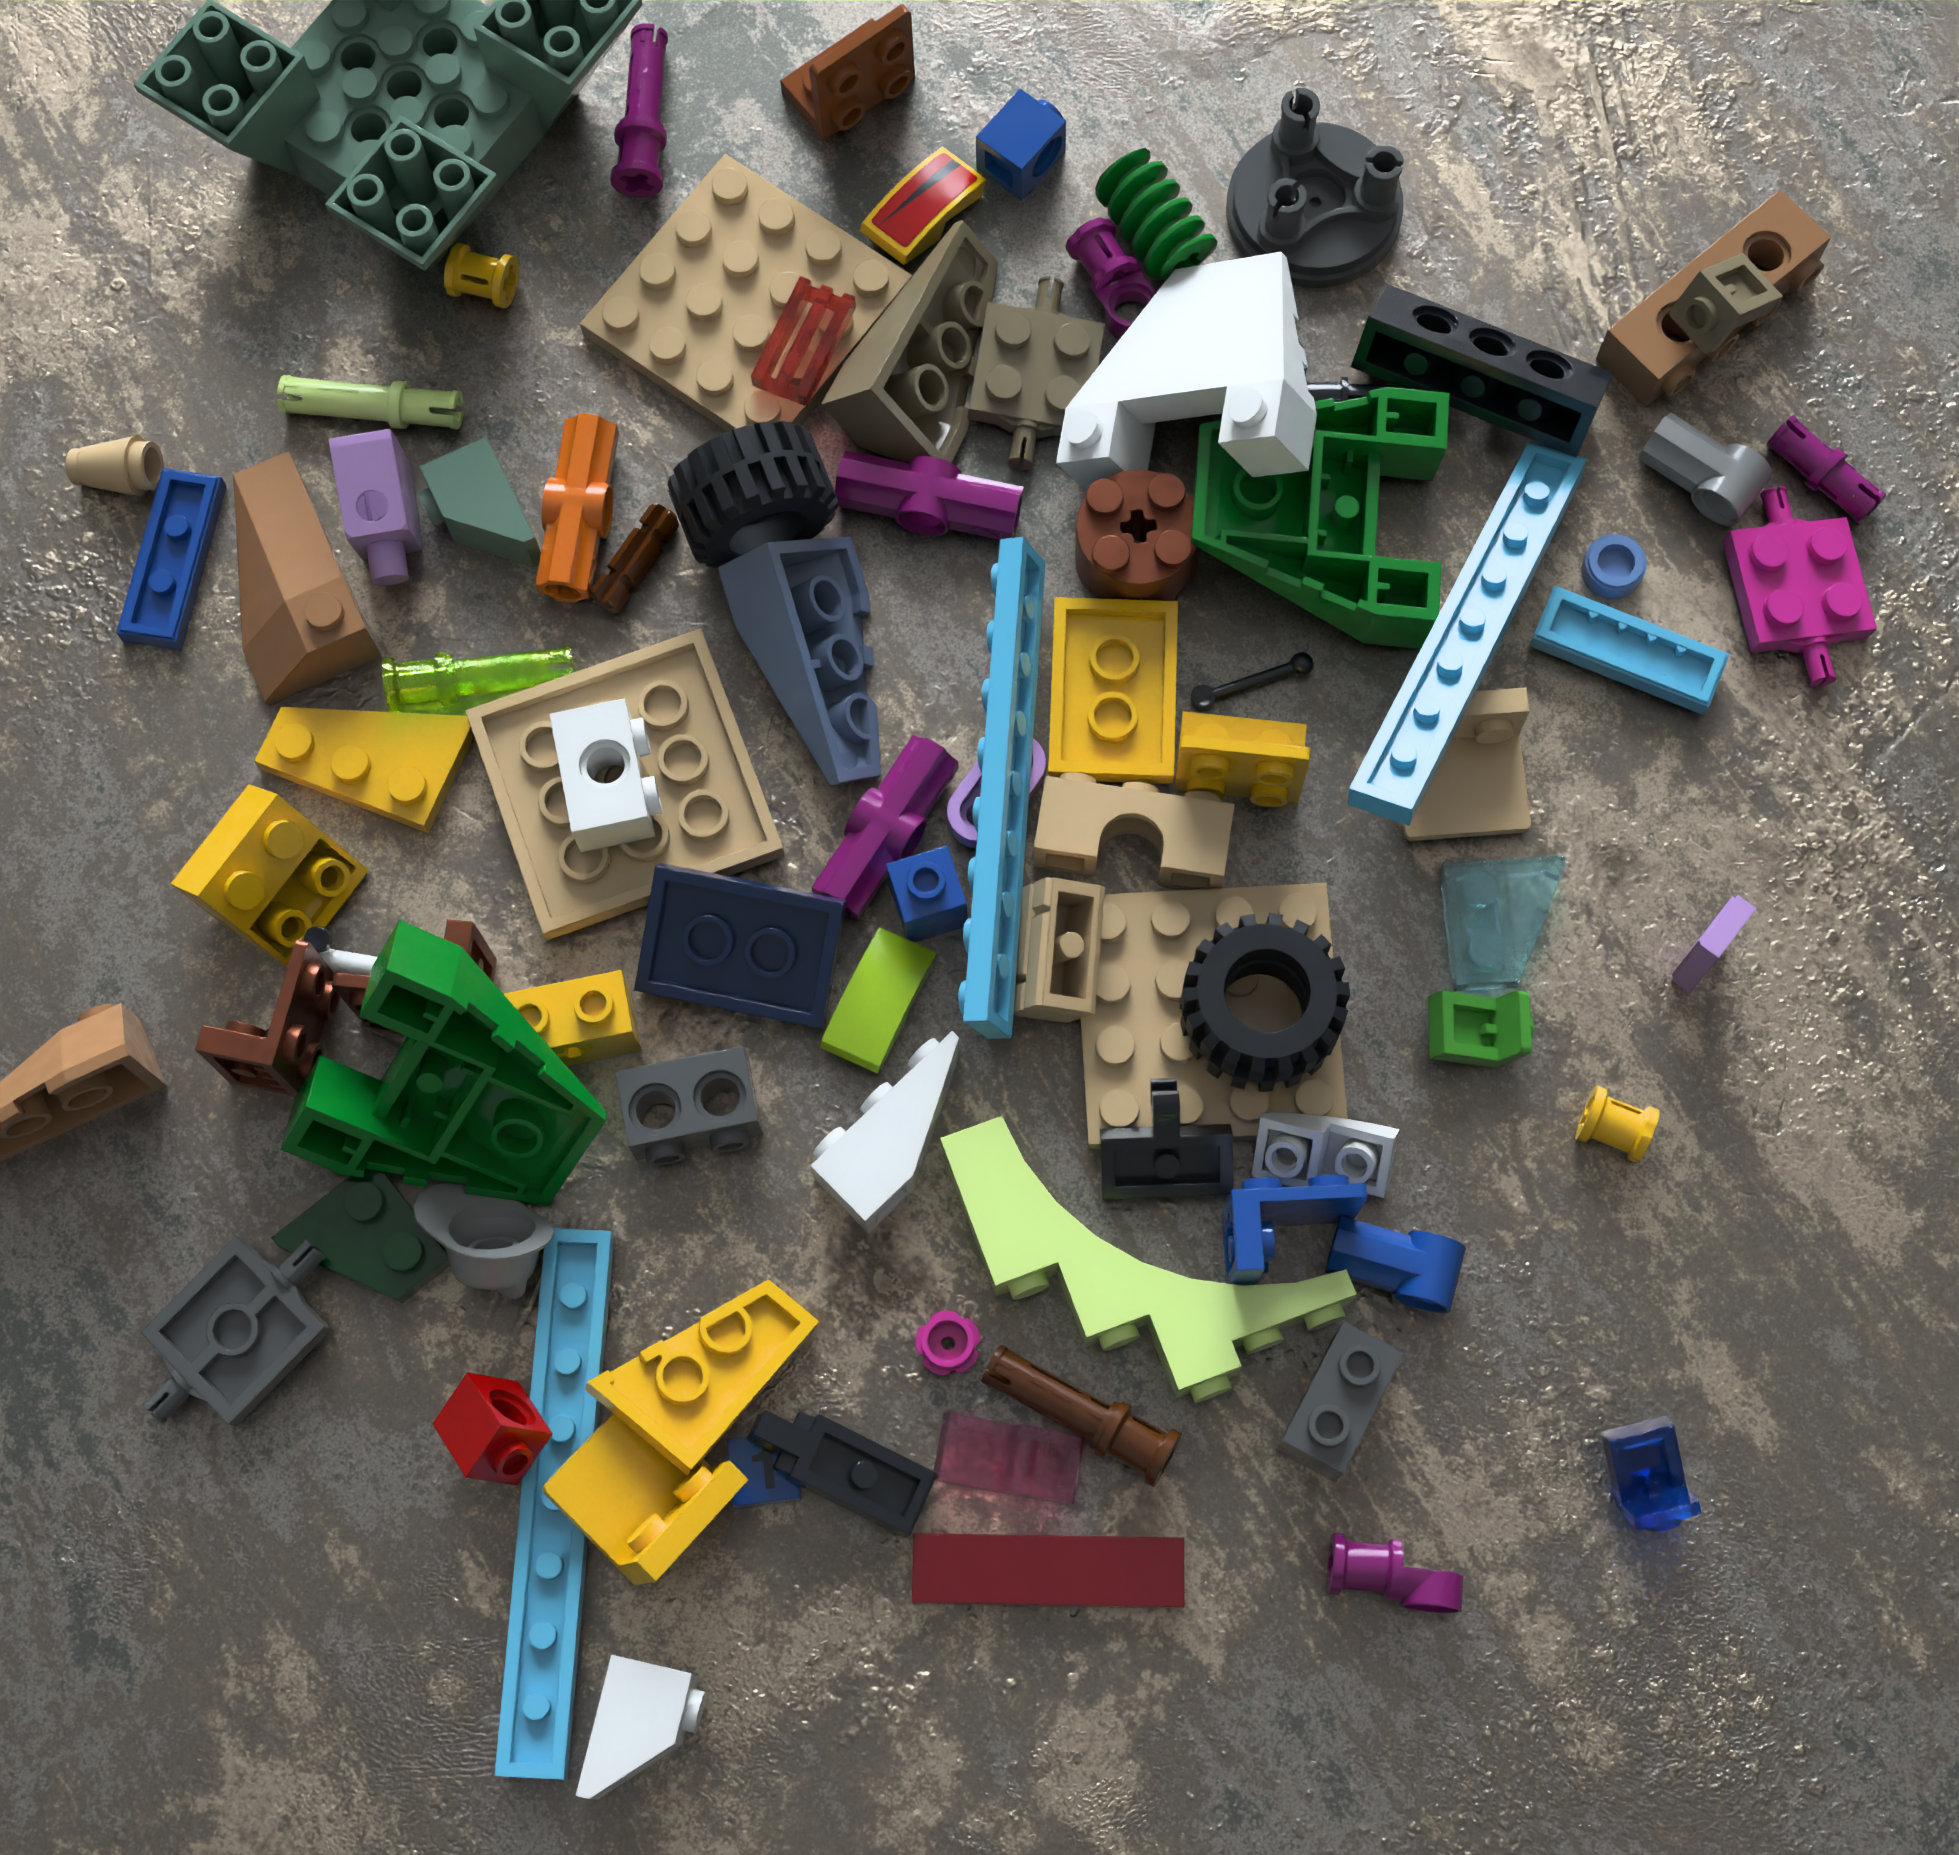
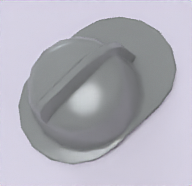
[413,1182,554,1299]

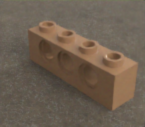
[1596,189,1831,407]

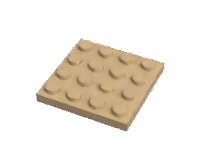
[580,154,913,432]
[465,628,785,941]
[1080,883,1348,1150]

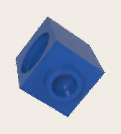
[976,88,1066,201]
[886,845,968,943]

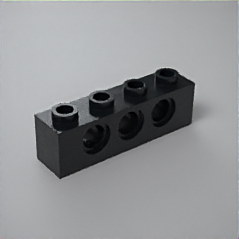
[1351,284,1613,457]

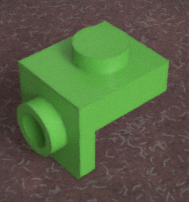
[1427,990,1534,1068]

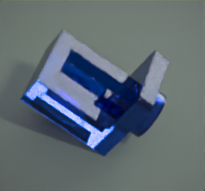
[1601,1415,1701,1532]

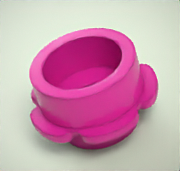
[915,1310,981,1376]

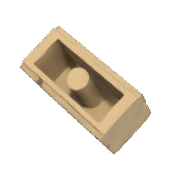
[1013,877,1105,1023]

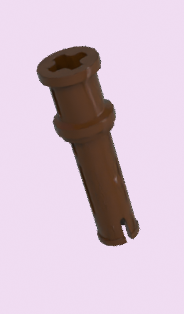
[981,1345,1182,1487]

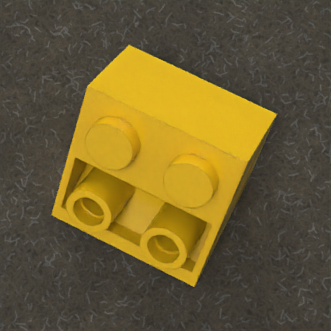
[170,784,369,968]

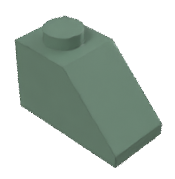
[418,437,541,567]

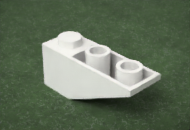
[810,1031,960,1234]

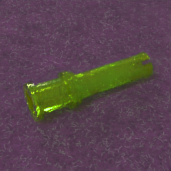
[382,645,575,712]

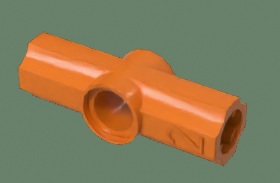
[535,413,619,603]

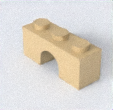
[1033,772,1235,890]

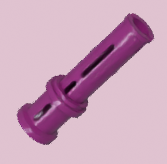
[610,23,668,198]

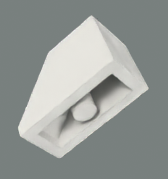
[576,1655,706,1799]

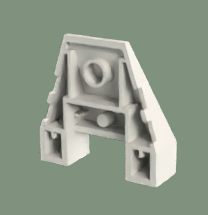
[1056,252,1317,491]

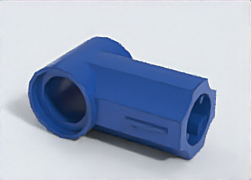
[1325,1216,1466,1313]

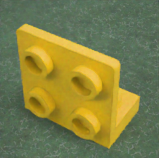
[1174,711,1311,807]
[542,1413,748,1585]

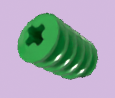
[1095,148,1218,281]

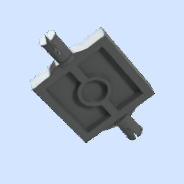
[140,1236,332,1426]

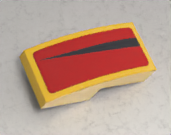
[860,146,987,265]

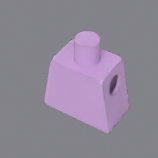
[328,429,422,586]

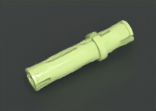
[277,375,464,430]

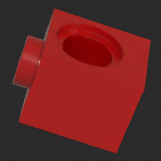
[432,1372,553,1485]

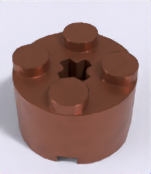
[1075,470,1198,601]

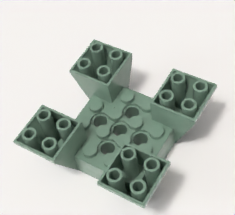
[134,0,643,271]

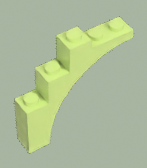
[940,1116,1357,1403]

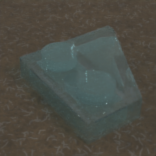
[1440,856,1566,992]

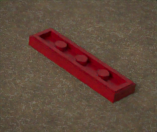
[912,1533,1185,1609]

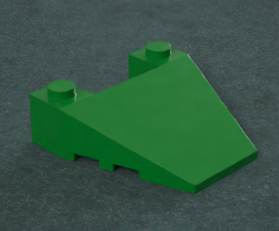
[1191,387,1450,649]
[280,920,607,1206]

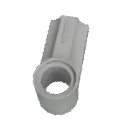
[1638,412,1772,526]

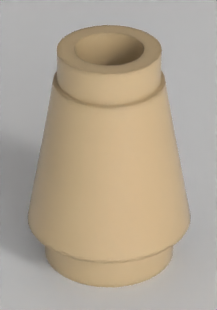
[66,435,164,497]

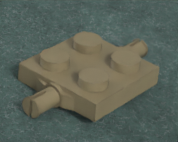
[967,276,1105,470]

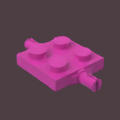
[1722,486,1877,687]

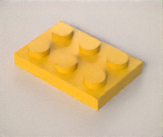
[1048,597,1178,784]

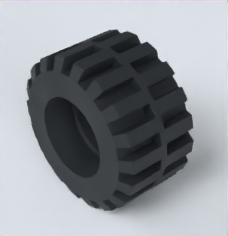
[667,421,838,568]
[1179,913,1350,1092]

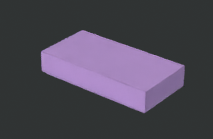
[1671,895,1757,994]

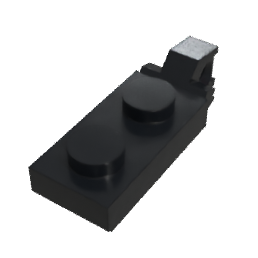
[746,1410,937,1538]

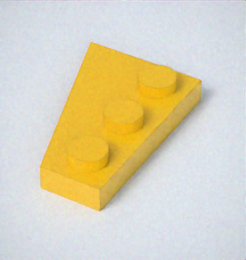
[254,707,474,834]
[585,1279,819,1476]

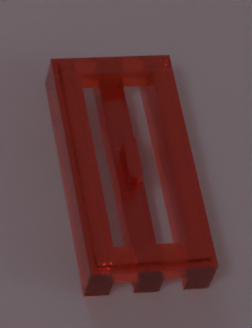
[751,276,856,407]

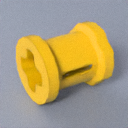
[444,243,520,309]
[1575,1086,1659,1163]

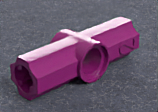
[835,450,1023,540]
[812,735,959,921]

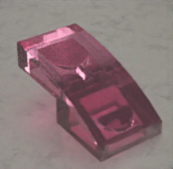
[934,1412,1085,1505]

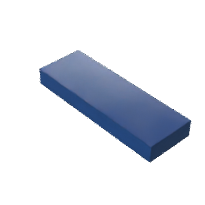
[116,468,226,651]

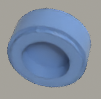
[1581,534,1647,599]

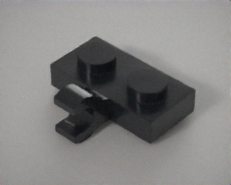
[1100,1078,1233,1199]

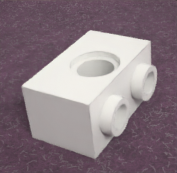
[550,698,663,852]

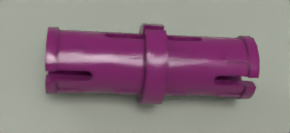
[1767,415,1886,524]

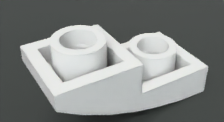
[1251,1113,1400,1198]

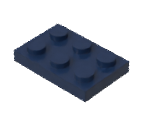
[634,863,847,1028]

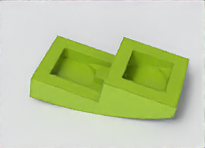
[820,927,937,1074]

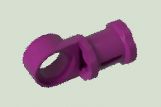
[1065,217,1156,339]
[1327,1532,1463,1613]

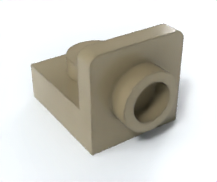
[1669,253,1783,354]

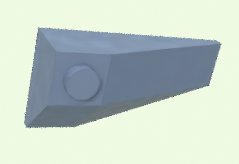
[718,536,881,786]

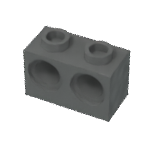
[615,1046,763,1165]
[1275,1321,1404,1482]

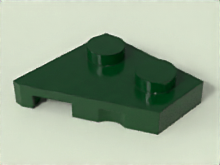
[271,1169,451,1304]

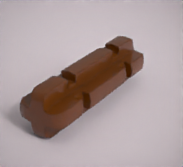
[590,503,679,614]

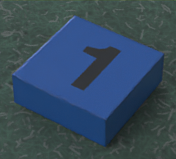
[727,1436,802,1508]

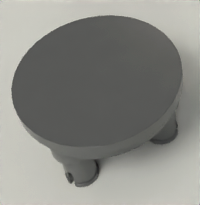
[1226,88,1404,288]

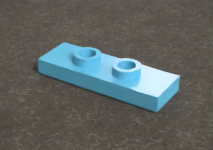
[1529,585,1730,715]

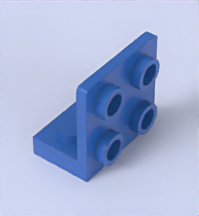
[1221,1174,1367,1286]

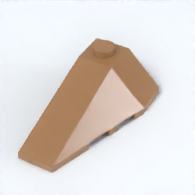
[233,451,381,706]
[0,1003,167,1162]

